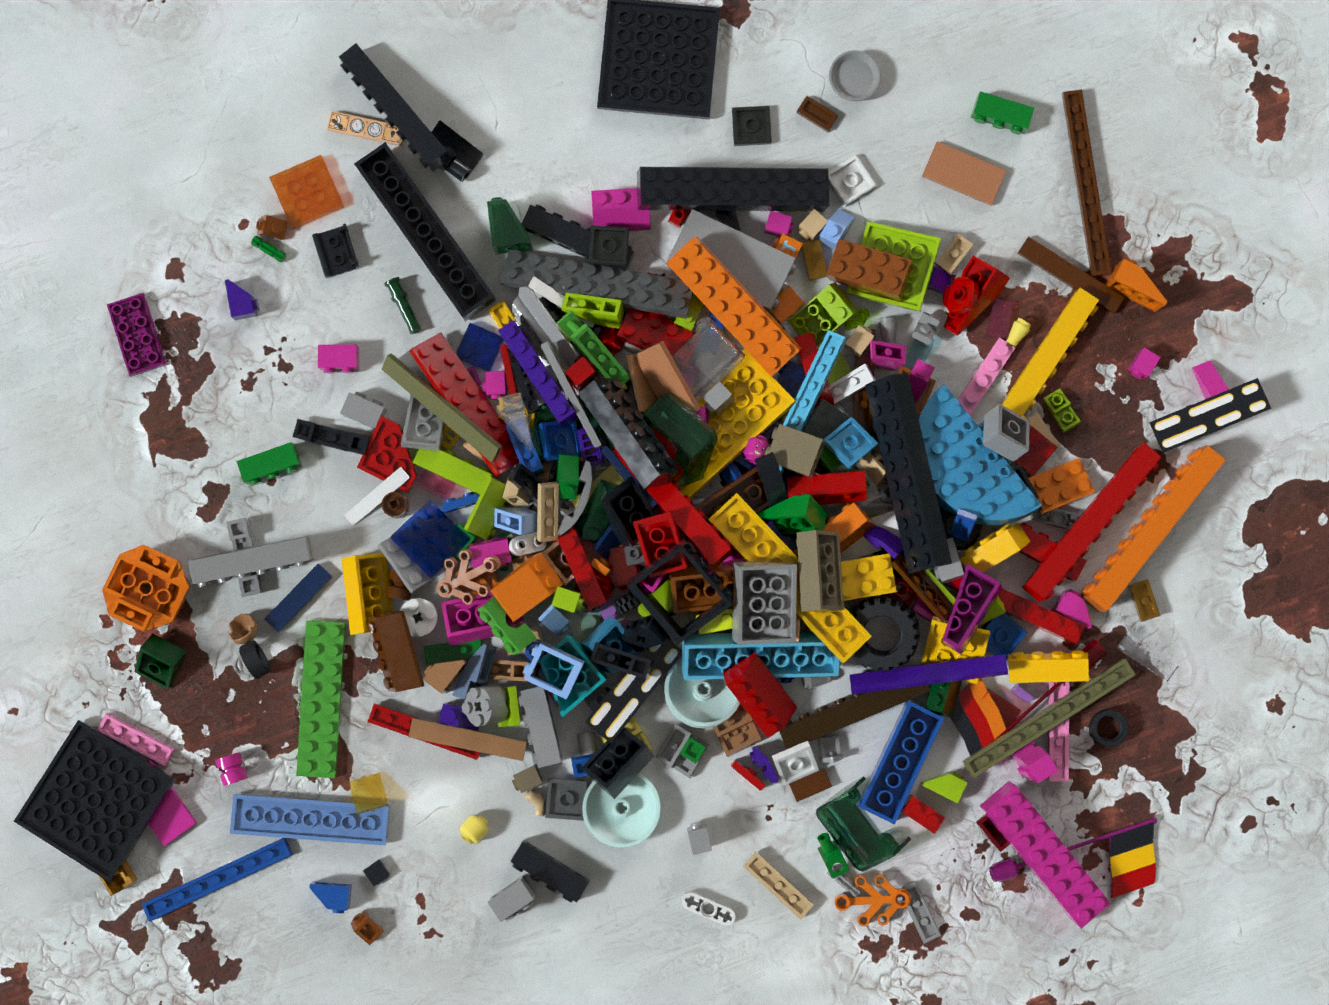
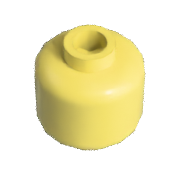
[460,815,489,845]

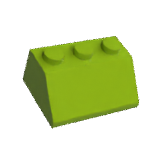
[464,476,510,540]

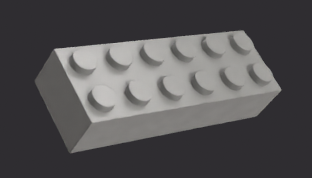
[188,536,313,587]

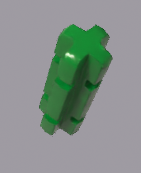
[251,236,287,262]

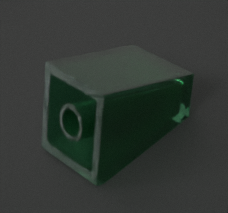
[487,197,533,255]

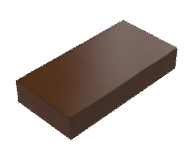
[796,96,838,132]
[789,768,832,802]

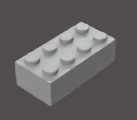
[518,687,563,768]

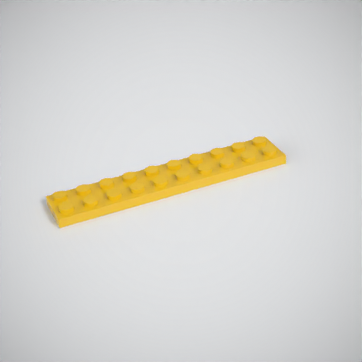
[708,493,872,664]

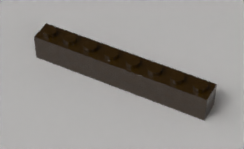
[779,685,930,750]

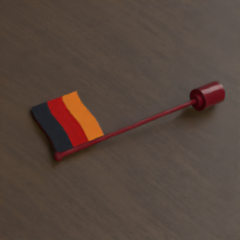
[951,639,1107,756]

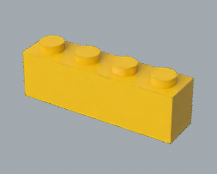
[1008,650,1089,683]

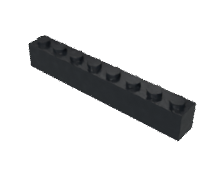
[339,43,450,172]

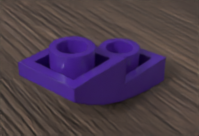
[863,525,903,559]
[749,746,778,783]

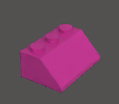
[591,188,651,231]

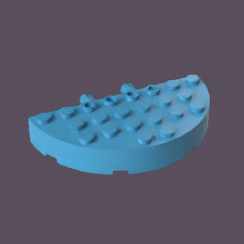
[918,384,1042,525]

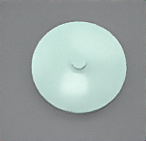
[664,658,740,728]
[582,773,661,848]

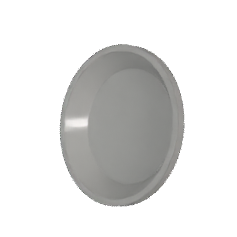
[829,50,881,101]

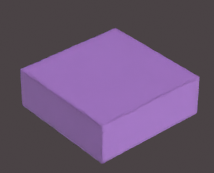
[1011,685,1034,703]

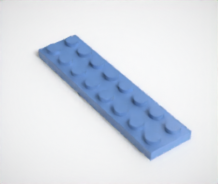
[230,794,390,846]

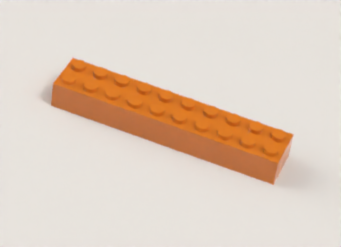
[1080,445,1226,612]

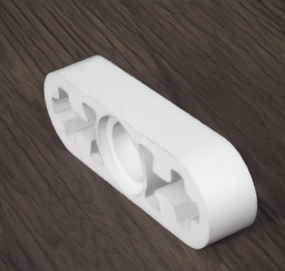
[682,891,735,926]

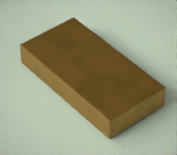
[802,239,827,281]

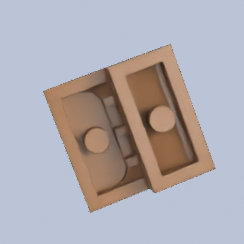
[713,705,762,757]

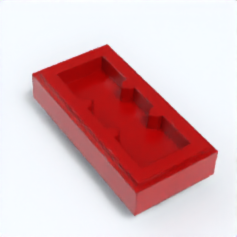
[731,760,766,791]

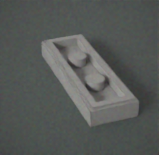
[900,881,942,944]

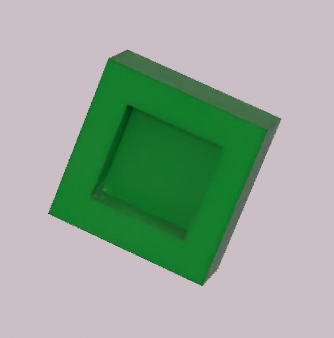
[679,737,706,764]

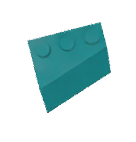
[539,633,609,717]

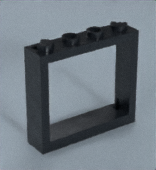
[627,539,734,645]

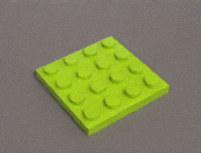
[846,221,942,312]

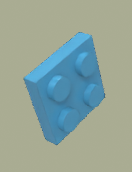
[824,417,878,470]

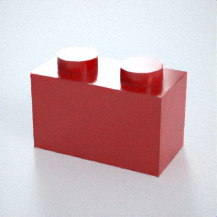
[901,794,945,834]

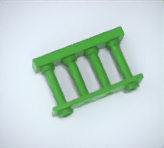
[557,310,631,386]

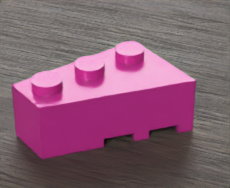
[1011,741,1059,783]

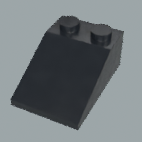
[602,476,655,547]

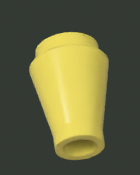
[1006,318,1031,347]

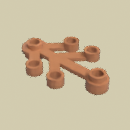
[437,549,501,605]

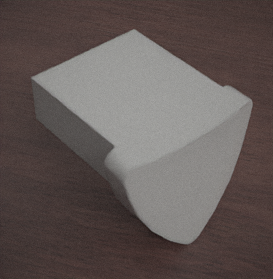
[818,735,843,763]

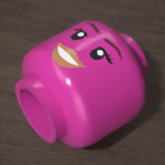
[743,435,771,464]

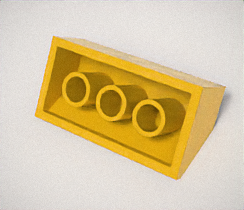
[341,554,393,635]

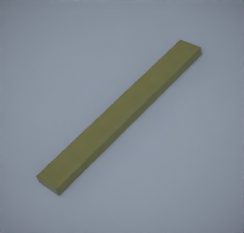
[382,353,502,463]

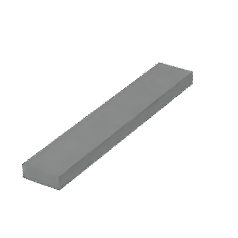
[541,342,604,448]

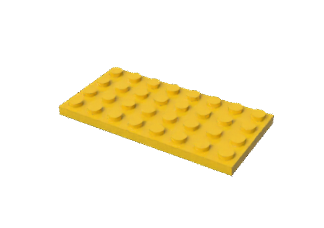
[667,349,796,499]

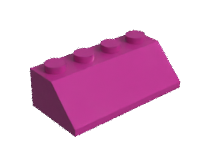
[441,592,525,646]

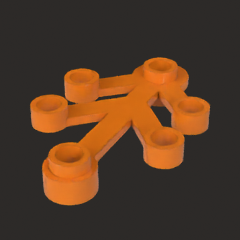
[835,873,911,926]

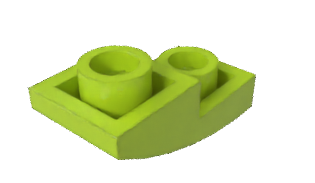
[1043,388,1081,433]

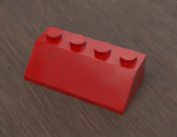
[723,652,797,738]

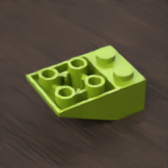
[788,282,859,345]

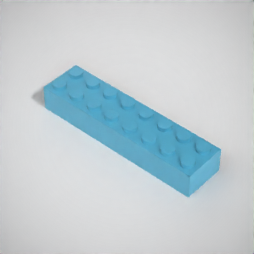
[681,631,840,680]

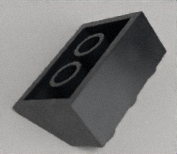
[582,728,654,799]

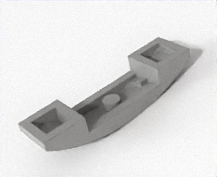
[557,461,592,536]
[226,518,261,597]

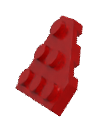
[357,416,417,493]

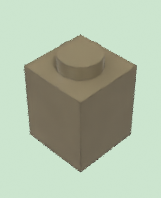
[512,765,544,793]

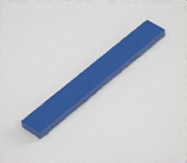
[141,838,293,922]

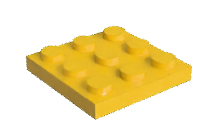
[921,616,991,684]

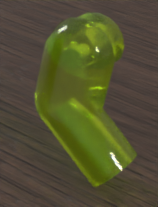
[845,308,870,331]

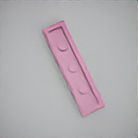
[97,713,175,767]

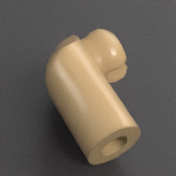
[525,790,545,816]

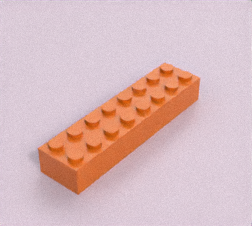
[666,235,801,377]

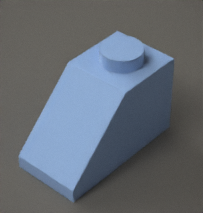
[820,209,855,250]
[494,507,537,535]
[538,605,570,635]

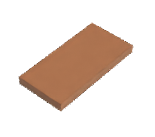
[922,141,1006,206]
[633,341,701,422]

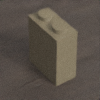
[765,424,826,478]

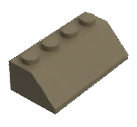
[796,530,844,612]

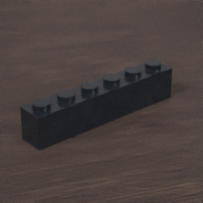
[521,204,634,272]

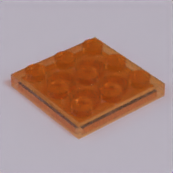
[269,155,344,230]

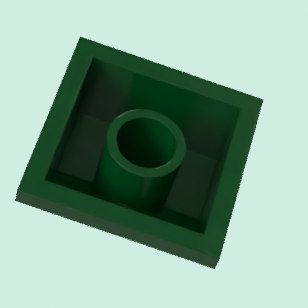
[134,633,186,690]

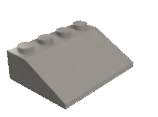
[732,562,797,645]

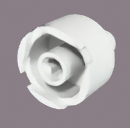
[400,598,440,637]

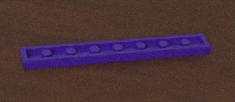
[850,654,1008,694]

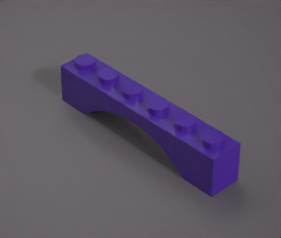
[498,320,578,427]

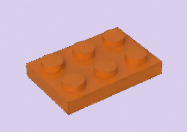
[1028,458,1095,515]

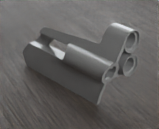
[512,286,579,398]

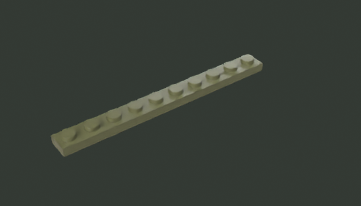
[962,658,1135,778]

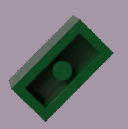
[925,681,962,718]

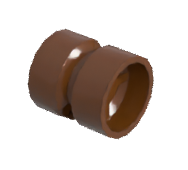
[381,492,410,519]
[386,570,412,601]

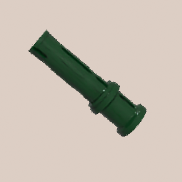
[384,277,422,335]

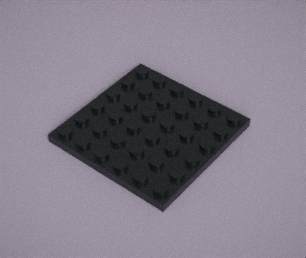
[597,0,720,120]
[13,720,176,882]

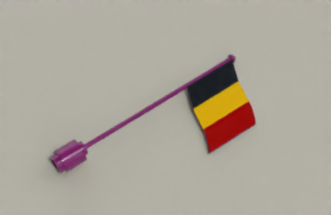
[989,817,1157,898]

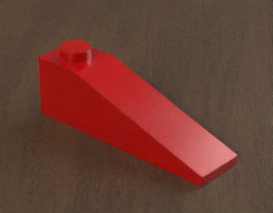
[944,255,1010,336]

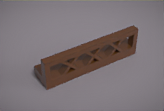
[891,551,954,623]

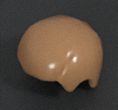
[229,613,258,645]

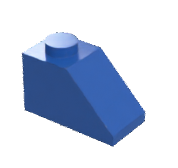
[309,882,352,914]

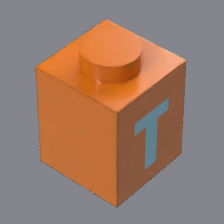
[772,233,803,260]

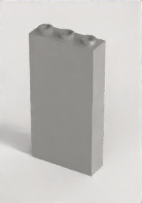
[667,209,797,313]

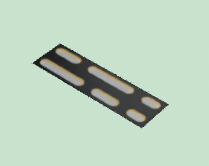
[1149,378,1272,453]
[585,638,682,743]

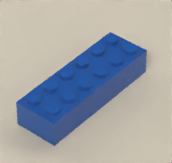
[857,701,944,825]

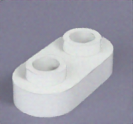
[509,532,547,556]

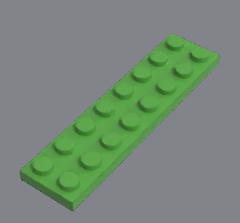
[296,621,346,778]

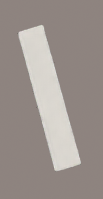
[528,276,595,328]
[344,467,410,526]

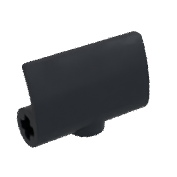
[432,120,483,182]

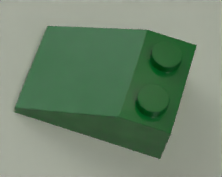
[757,494,828,536]

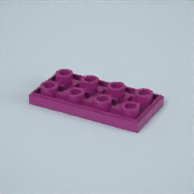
[107,293,167,377]

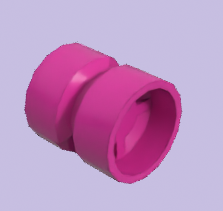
[215,752,248,786]

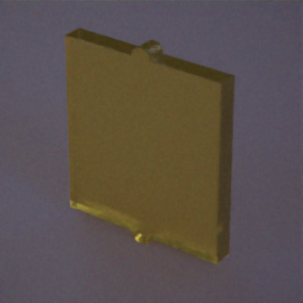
[349,773,388,814]

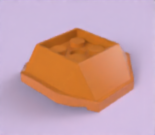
[102,545,191,632]

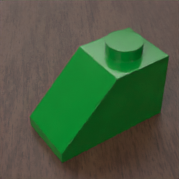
[556,454,579,500]

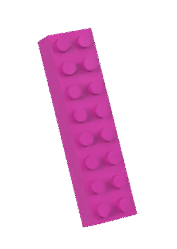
[980,781,1111,929]

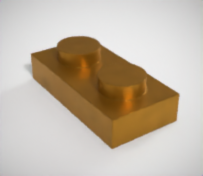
[1128,579,1161,622]

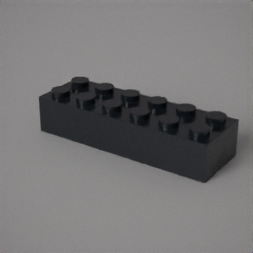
[579,378,680,489]

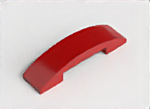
[794,332,834,408]

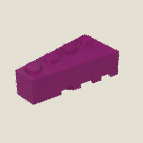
[942,564,1003,655]

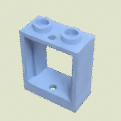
[523,641,585,699]

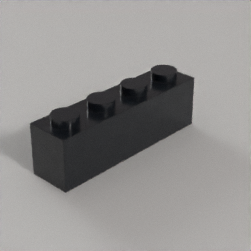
[510,840,590,903]

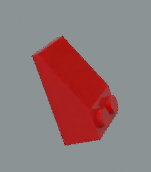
[633,511,691,578]

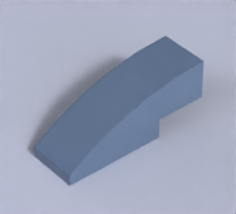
[453,644,497,700]

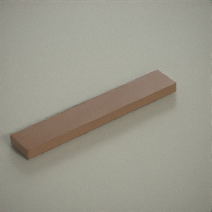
[409,718,527,761]

